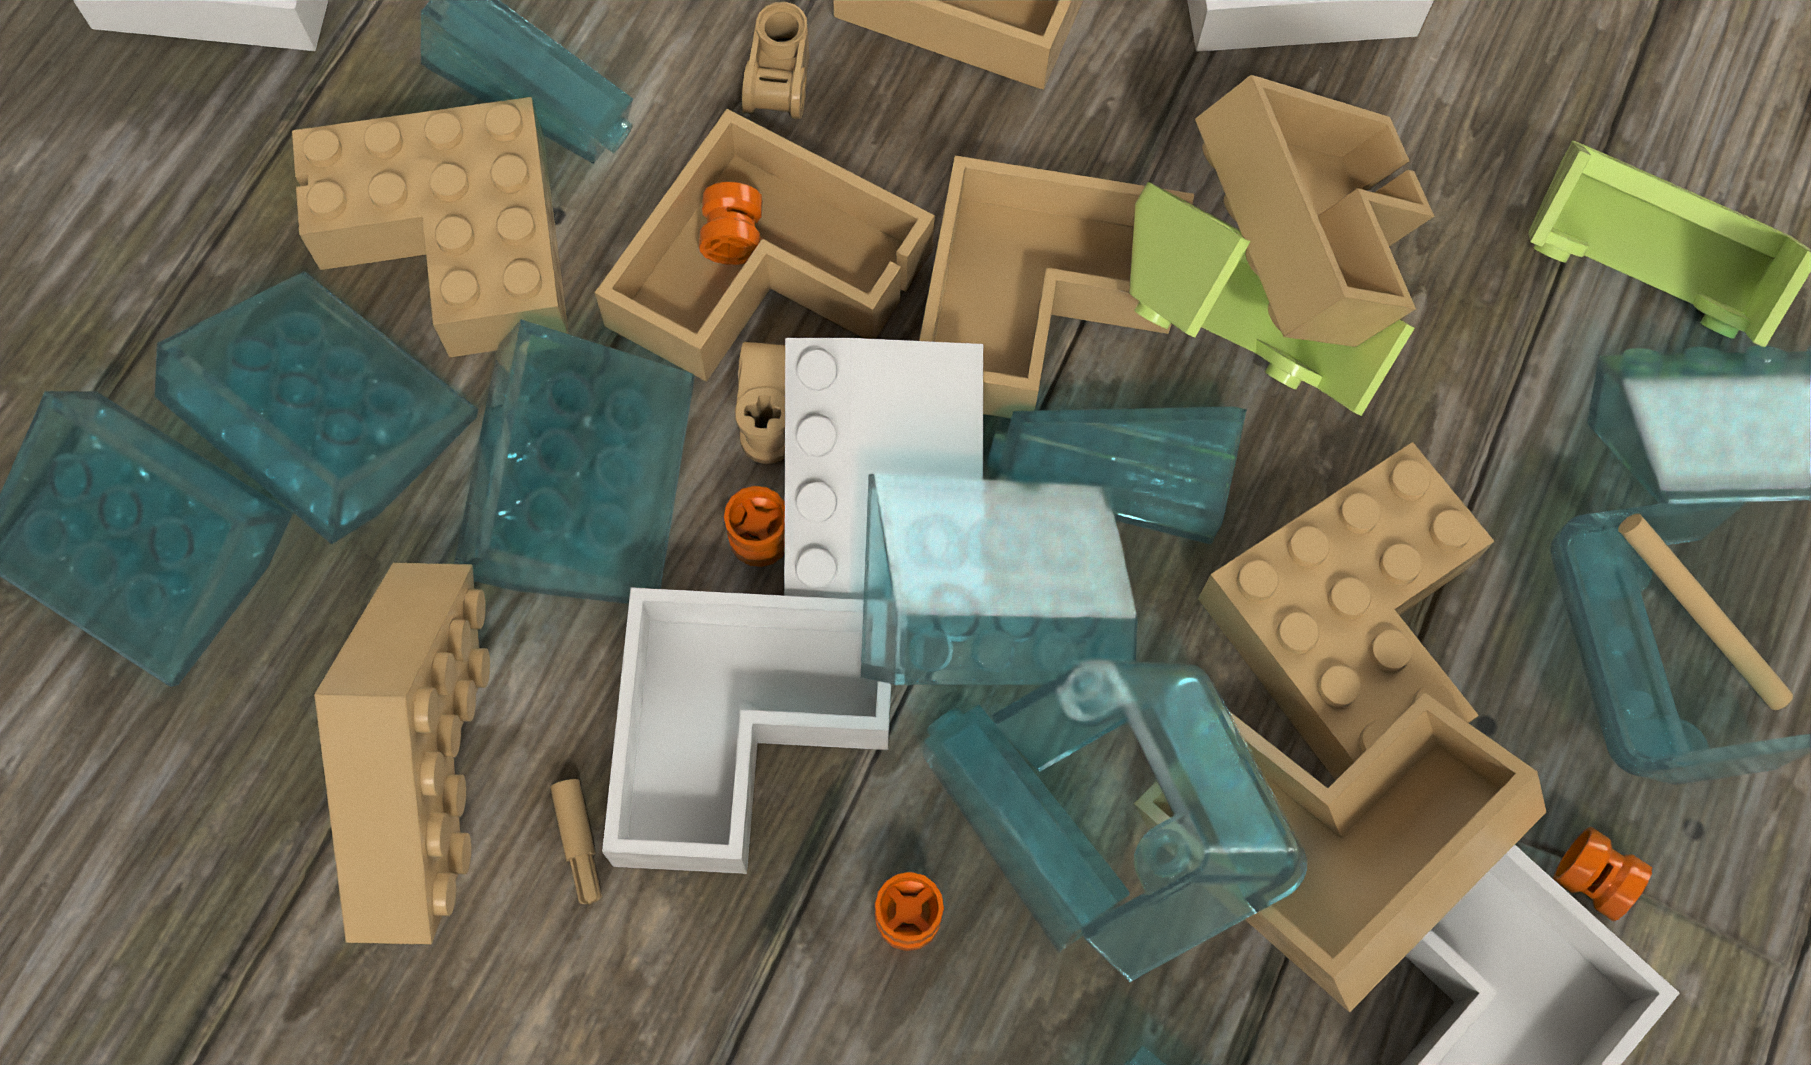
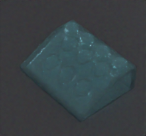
[155,271,479,544]
[454,319,695,604]
[1587,345,1811,504]
[0,391,293,687]
[861,474,1138,685]

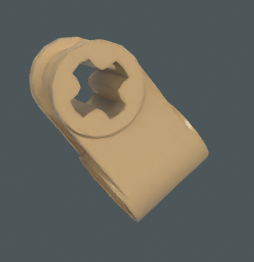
[742,2,810,119]
[735,342,785,464]

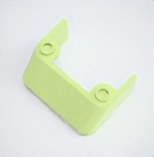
[1528,140,1811,347]
[1129,182,1415,416]

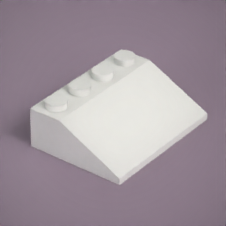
[784,338,983,601]

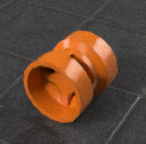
[699,182,763,265]
[724,486,785,567]
[1553,826,1653,922]
[875,872,944,951]

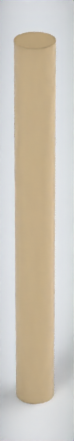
[1618,514,1793,710]

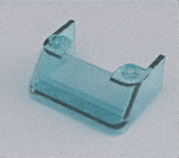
[1550,492,1811,785]
[991,659,1307,982]

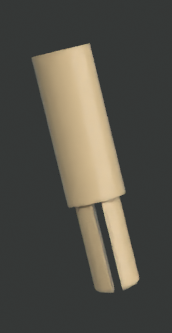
[550,779,602,904]

